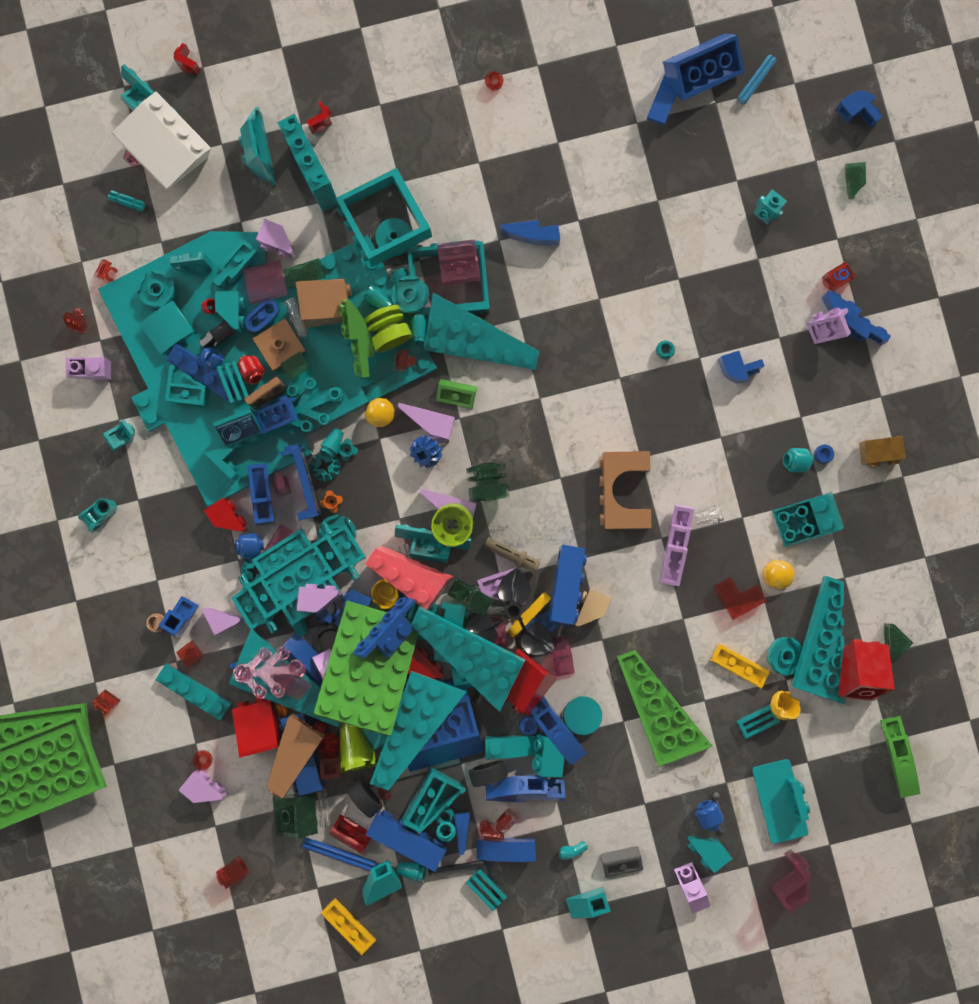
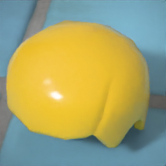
[364,398,395,427]
[763,560,795,589]
[371,579,400,610]
[770,691,801,721]

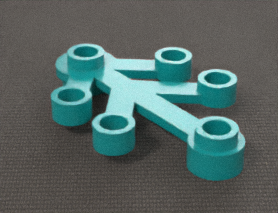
[284,378,345,433]

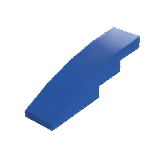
[646,56,677,126]

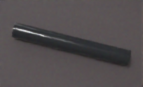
[428,860,487,876]

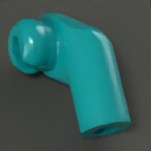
[559,841,588,860]

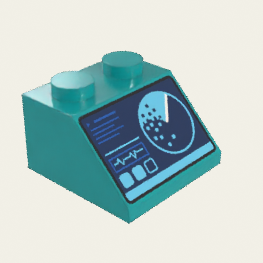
[213,409,265,449]

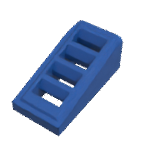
[454,810,470,855]

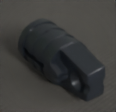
[199,320,235,348]

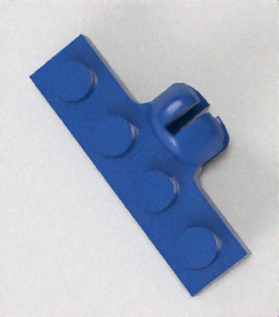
[166,344,240,401]

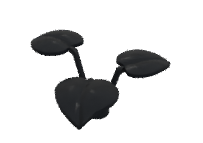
[466,568,554,655]

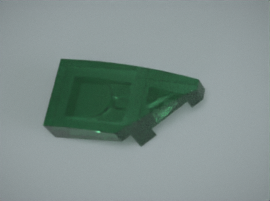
[845,162,866,199]

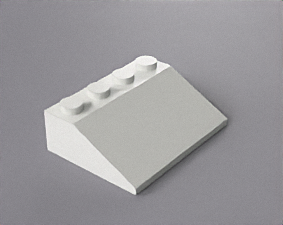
[112,92,211,190]

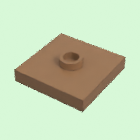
[253,319,306,371]
[245,377,287,410]

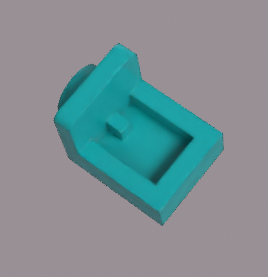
[102,419,135,451]

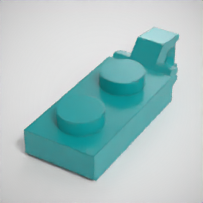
[213,240,259,290]

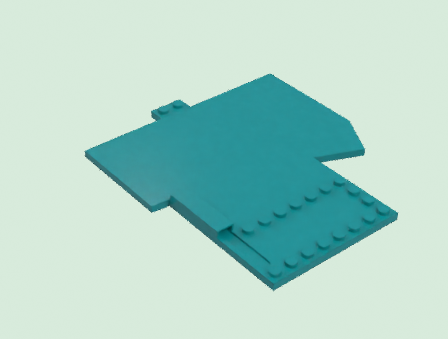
[98,231,437,507]

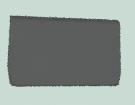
[601,846,643,878]

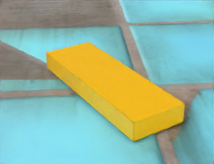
[710,643,770,689]
[320,898,376,955]

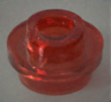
[485,71,504,91]
[193,750,213,770]

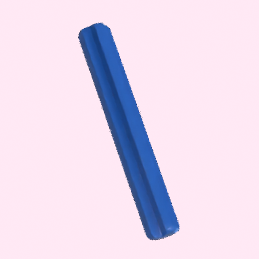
[302,837,377,872]

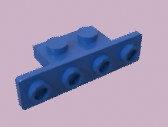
[353,597,415,659]

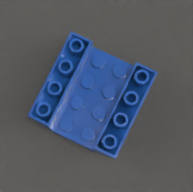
[401,679,484,772]

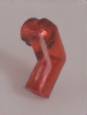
[480,820,504,842]

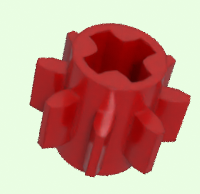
[317,732,340,757]

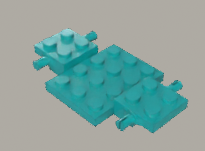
[231,522,367,634]

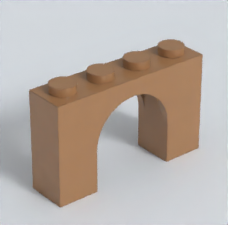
[599,451,651,530]

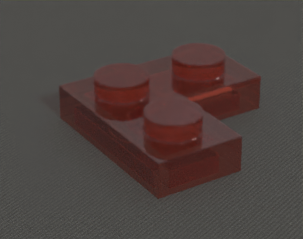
[713,577,767,620]

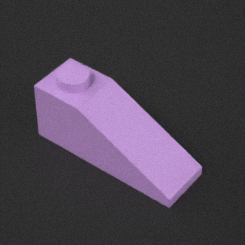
[398,403,455,443]
[420,489,477,527]

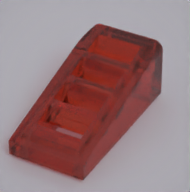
[496,808,519,832]

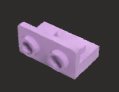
[806,308,851,344]

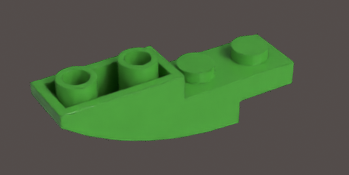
[339,299,375,378]
[880,716,921,798]

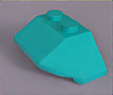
[238,107,276,186]

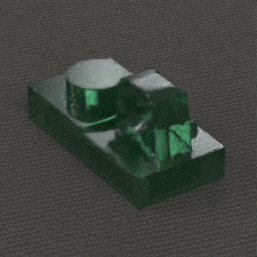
[283,258,326,289]

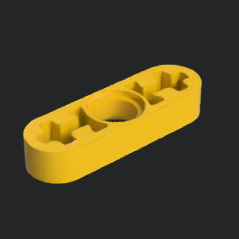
[506,592,551,638]

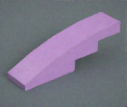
[660,504,694,586]

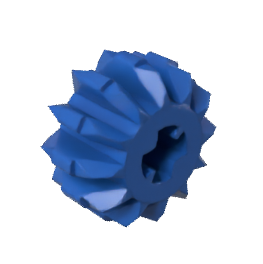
[409,435,443,469]

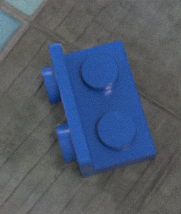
[254,395,299,434]

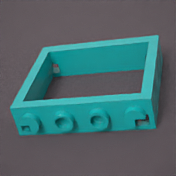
[277,113,338,212]
[335,168,432,267]
[407,239,490,319]

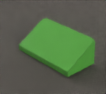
[436,379,477,409]

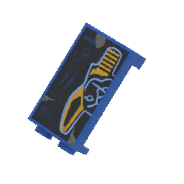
[280,444,322,521]

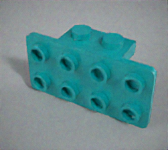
[752,759,810,844]

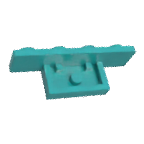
[121,64,177,112]
[395,525,471,564]

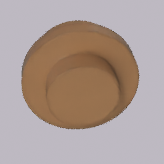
[146,613,164,633]

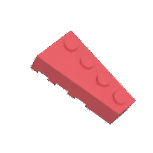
[365,546,454,610]

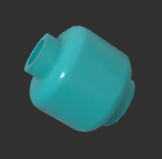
[783,448,813,473]

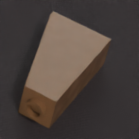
[266,714,325,798]

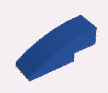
[501,220,560,246]
[247,463,275,526]
[279,632,323,687]
[476,837,536,862]

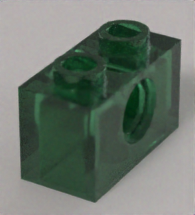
[447,578,493,616]

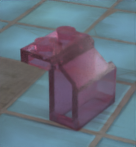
[770,849,811,914]

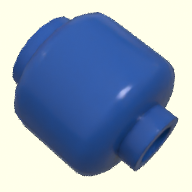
[235,533,264,559]
[695,800,724,831]

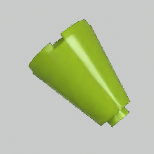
[340,724,378,774]

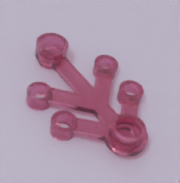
[233,646,306,699]

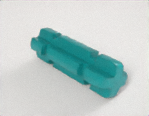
[108,190,146,212]

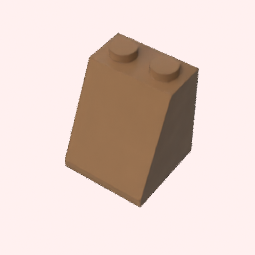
[296,279,352,328]

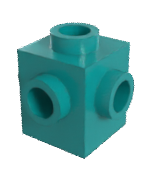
[753,189,787,225]

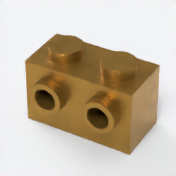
[859,436,906,468]

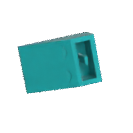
[772,492,844,547]

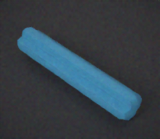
[737,55,776,104]

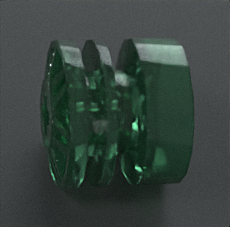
[466,462,510,502]

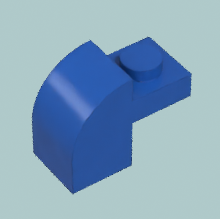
[836,91,882,128]
[718,350,764,383]
[159,596,199,638]

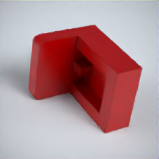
[173,42,201,76]
[306,101,333,134]

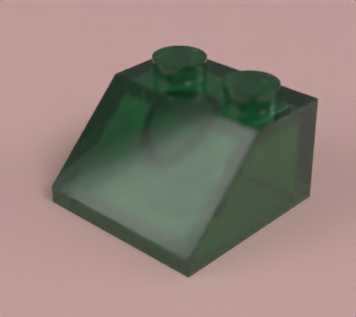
[273,793,318,838]

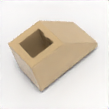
[574,589,611,626]

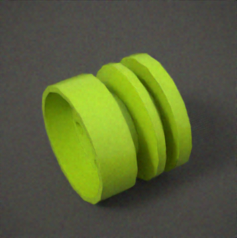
[364,305,412,353]
[431,503,473,547]

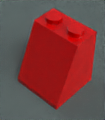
[839,639,895,701]
[505,649,557,716]
[232,697,283,758]

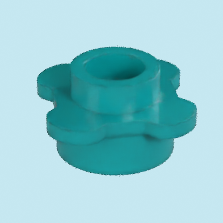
[338,438,358,461]

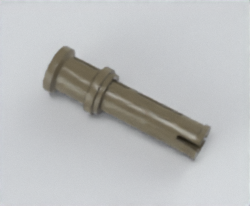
[484,537,542,575]

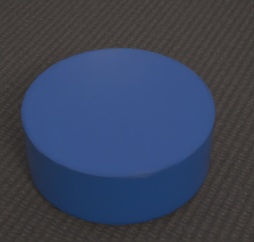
[814,444,834,464]
[519,716,539,736]

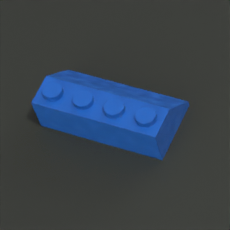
[662,34,745,101]

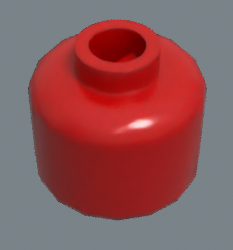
[237,355,265,384]

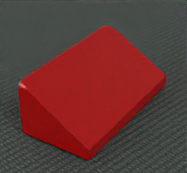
[329,814,371,854]

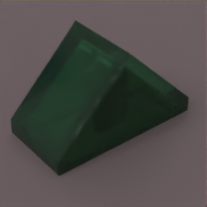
[884,623,914,663]

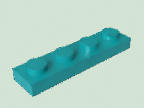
[155,663,232,721]

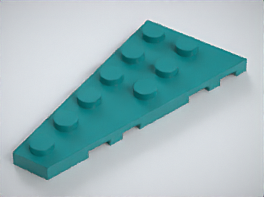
[423,292,539,370]
[791,576,845,704]
[411,606,525,712]
[229,629,340,727]
[370,671,467,791]

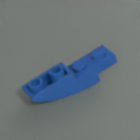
[822,290,891,346]
[531,696,587,765]
[485,775,566,803]

